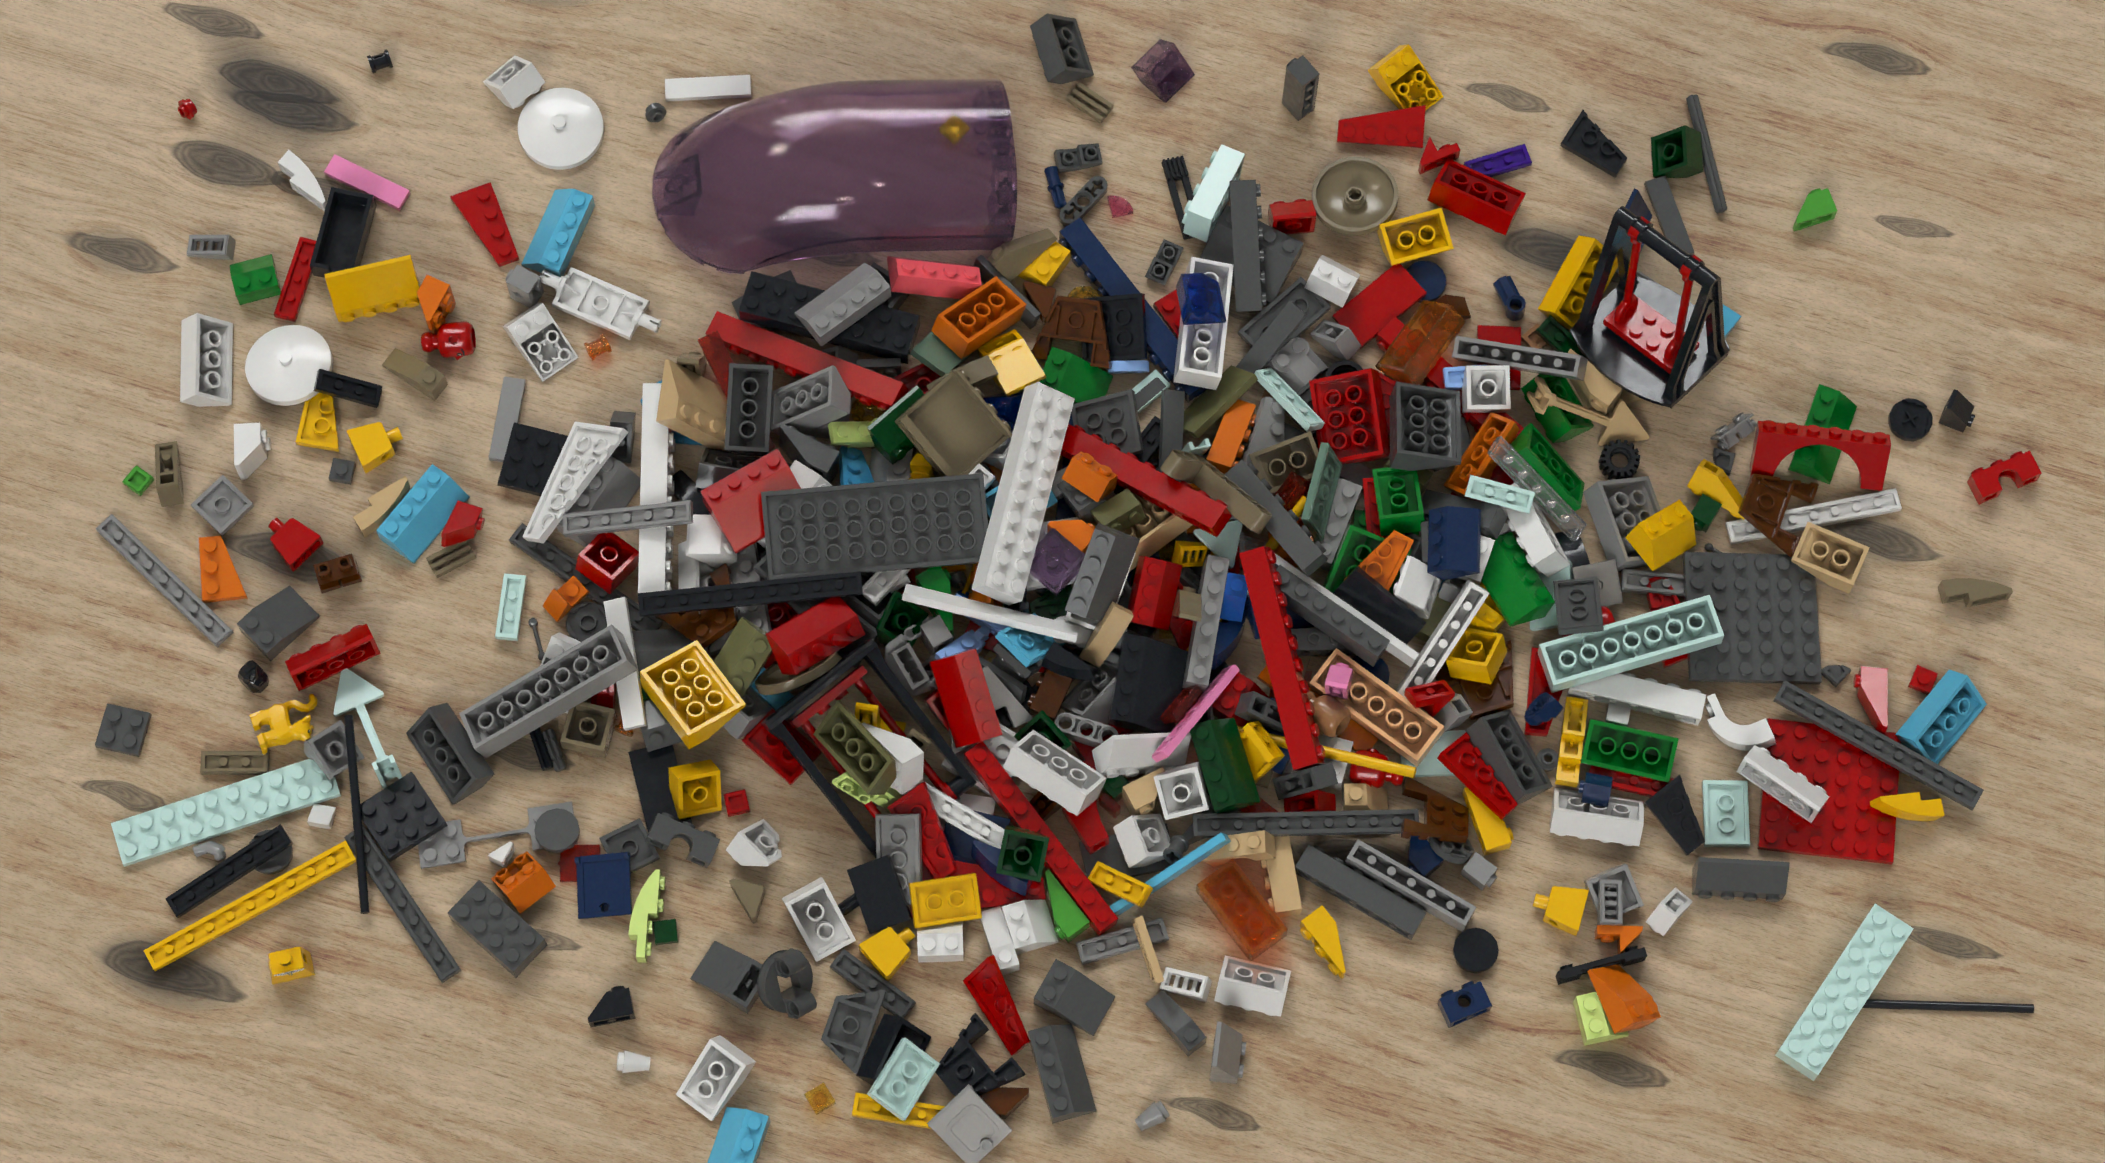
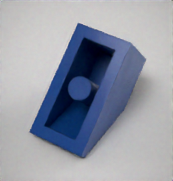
[1220,572,1248,623]

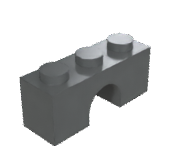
[645,812,720,868]

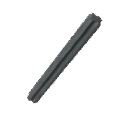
[1686,95,1727,213]

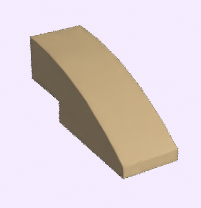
[353,476,410,538]
[1079,602,1134,667]

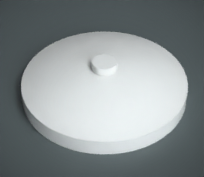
[518,88,604,170]
[245,325,333,406]

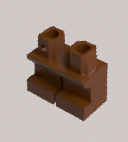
[313,554,362,593]

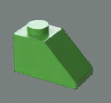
[1793,188,1838,232]

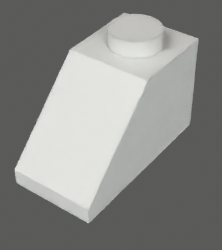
[1646,887,1693,936]

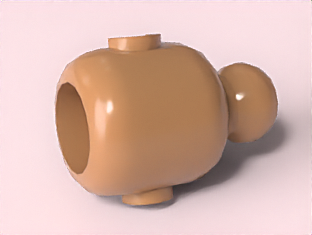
[1307,690,1351,738]

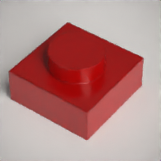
[1908,665,1938,695]

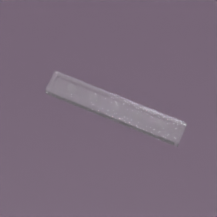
[1487,436,1587,542]

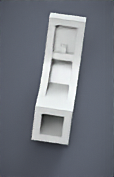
[1705,693,1776,751]

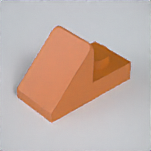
[543,575,590,622]
[1595,925,1643,954]

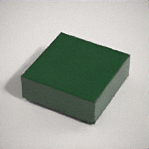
[653,919,678,945]

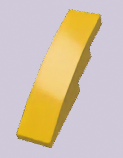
[1555,696,1588,788]

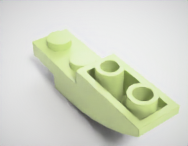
[828,418,878,448]
[832,772,903,812]
[628,869,665,963]

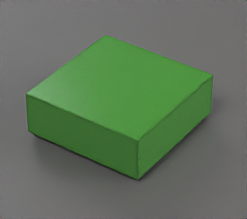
[122,465,154,496]

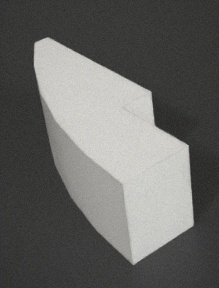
[278,149,327,211]

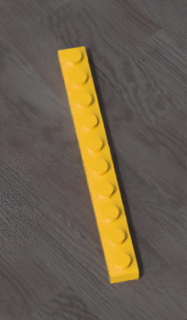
[143,840,356,972]

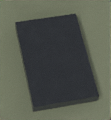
[847,854,913,934]

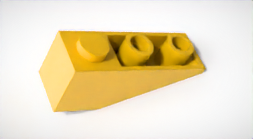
[1687,459,1745,520]
[1299,905,1346,979]

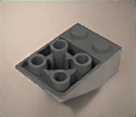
[779,423,840,484]
[690,941,762,1014]

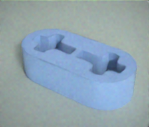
[1108,360,1149,374]

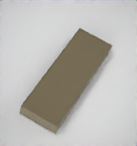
[200,751,270,775]

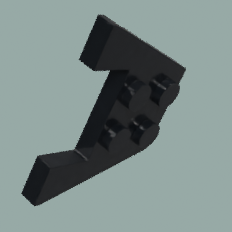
[935,1013,1026,1096]

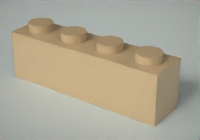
[1260,836,1302,918]

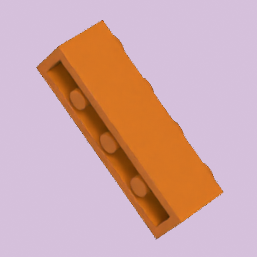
[1206,399,1256,474]

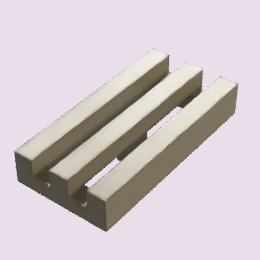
[1066,82,1113,123]
[426,540,476,578]

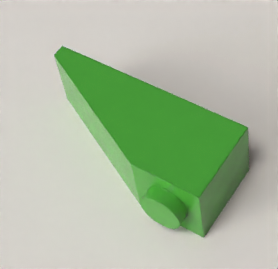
[1045,869,1090,943]

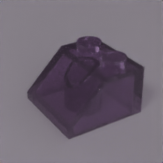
[1030,528,1085,596]

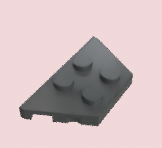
[821,989,886,1074]

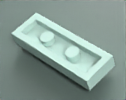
[1464,475,1535,514]
[495,573,527,641]

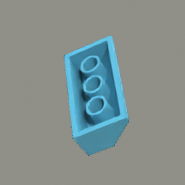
[521,188,595,277]
[376,464,470,564]
[1895,670,1987,764]
[707,1107,770,1163]

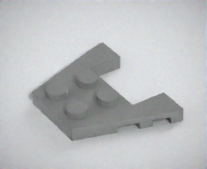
[949,666,1033,753]

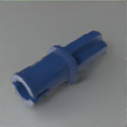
[1044,166,1067,209]

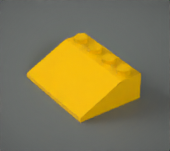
[324,255,420,322]
[640,640,746,749]

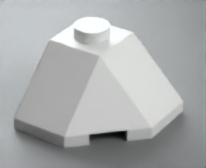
[726,819,782,866]

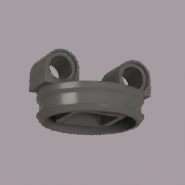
[757,948,817,1019]

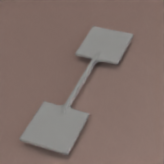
[418,801,578,869]

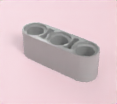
[1055,713,1118,748]

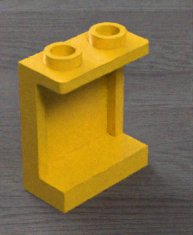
[1240,721,1285,784]

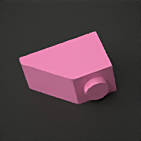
[1325,663,1353,700]

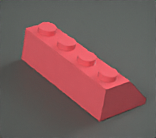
[887,256,982,299]

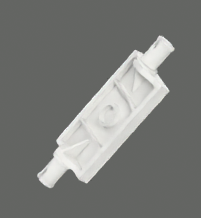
[540,267,662,340]

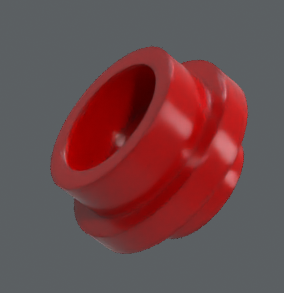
[178,99,197,120]

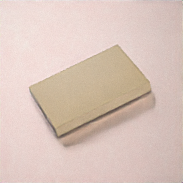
[1131,916,1164,984]

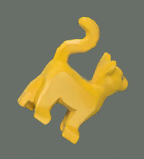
[249,694,318,754]

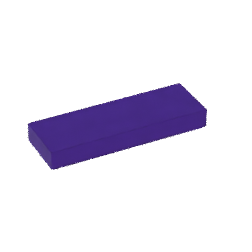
[1464,144,1532,177]

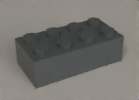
[448,880,547,978]

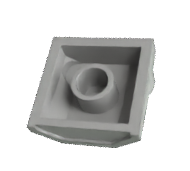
[1267,336,1328,393]
[304,720,364,780]
[1584,864,1644,919]

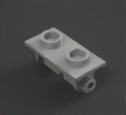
[1711,412,1757,450]

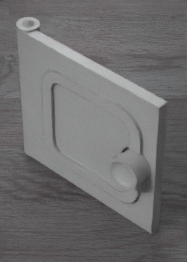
[927,1084,1012,1163]

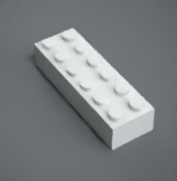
[1173,257,1234,390]

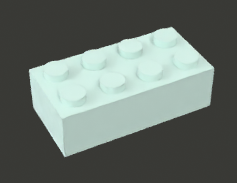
[1182,144,1245,243]

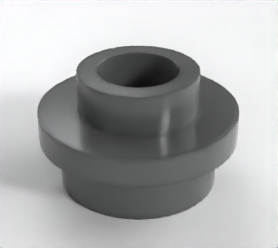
[645,103,666,122]
[1537,748,1558,771]

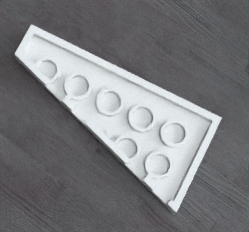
[522,422,629,543]

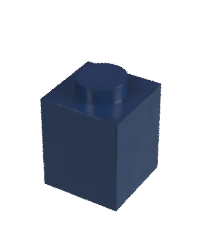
[1578,772,1613,807]

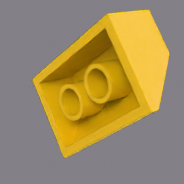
[1377,208,1454,266]
[1625,499,1696,571]

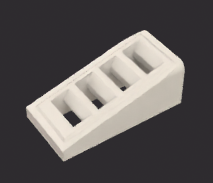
[1160,967,1212,1002]

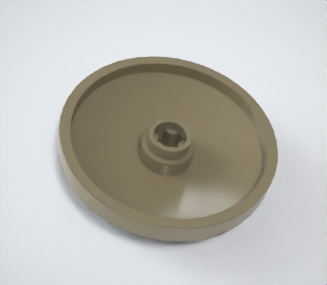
[1312,157,1398,236]
[755,651,841,695]

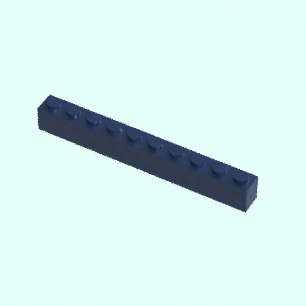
[1058,217,1207,403]

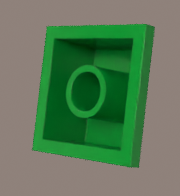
[230,254,281,305]

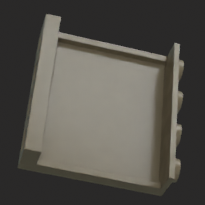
[894,369,1012,477]

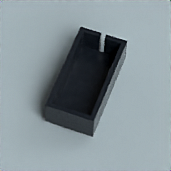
[310,187,377,278]

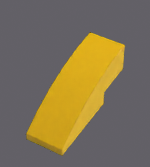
[1870,792,1945,821]

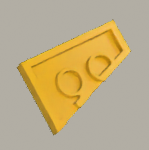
[295,393,340,452]

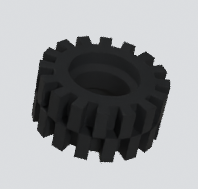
[1599,439,1640,480]

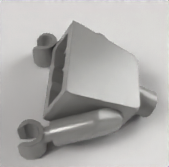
[884,625,937,696]

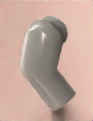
[192,841,226,861]

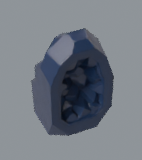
[1524,692,1564,726]

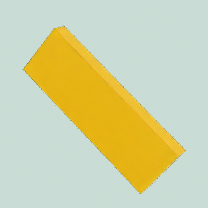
[1088,861,1153,908]

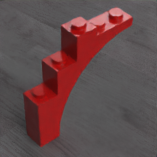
[1061,726,1135,855]

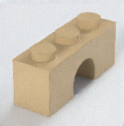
[1202,830,1276,867]

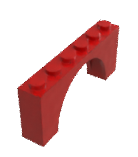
[1750,420,1891,491]

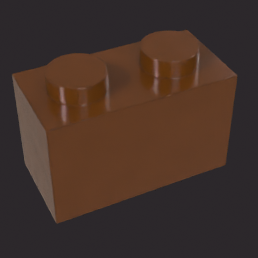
[1027,669,1072,722]

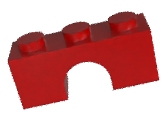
[1967,451,2042,505]

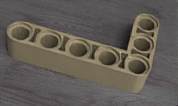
[1160,449,1272,534]

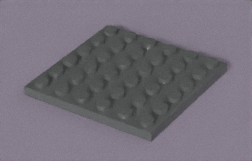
[1682,552,1822,684]

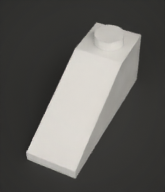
[980,906,1019,975]

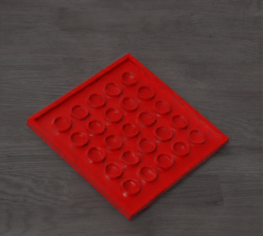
[1757,718,1901,865]

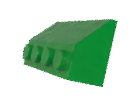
[1788,384,1857,484]
[1506,423,1585,520]
[1481,532,1555,627]
[1581,718,1679,782]

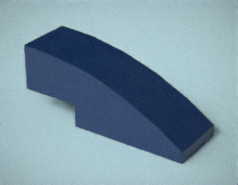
[1211,610,1248,670]
[971,839,1032,896]

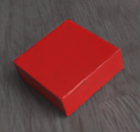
[723,789,750,817]

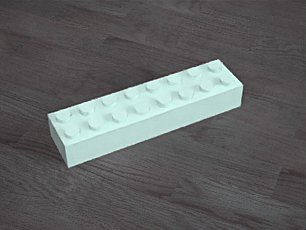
[1537,595,1724,693]
[1775,904,1914,1081]

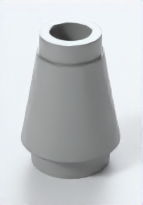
[1135,1101,1170,1131]

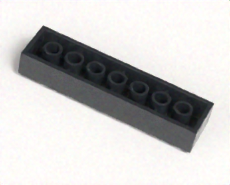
[739,271,920,364]

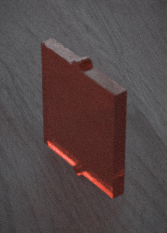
[558,845,600,882]

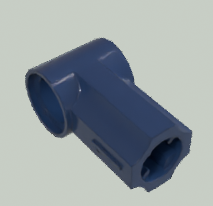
[1493,276,1526,321]

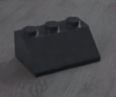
[856,1014,931,1085]

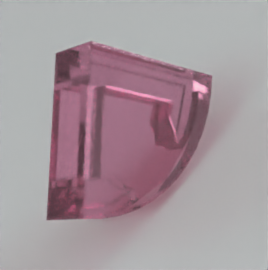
[1107,195,1133,218]

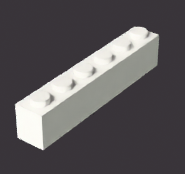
[1395,579,1490,699]
[1567,673,1706,726]

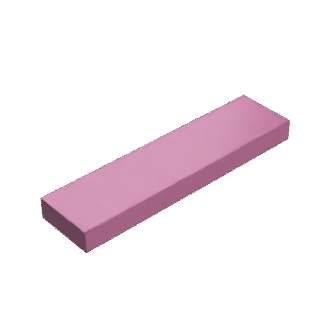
[324,154,410,211]

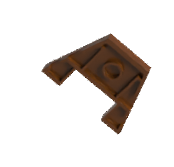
[1031,296,1112,369]
[1738,474,1819,557]
[657,563,738,649]
[1434,640,1514,720]
[1401,777,1469,843]

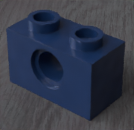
[1437,981,1492,1028]

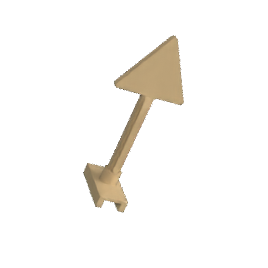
[1527,376,1650,446]

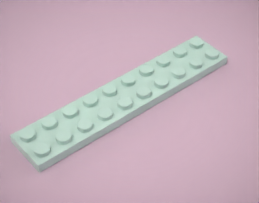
[111,759,341,867]

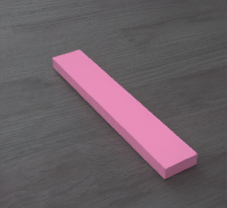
[1152,664,1240,762]

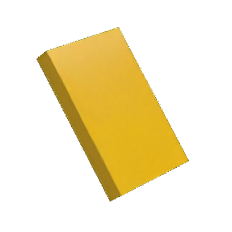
[908,873,982,928]

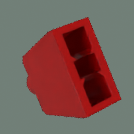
[268,518,323,572]

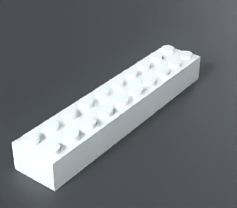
[972,382,1075,605]
[638,383,675,593]

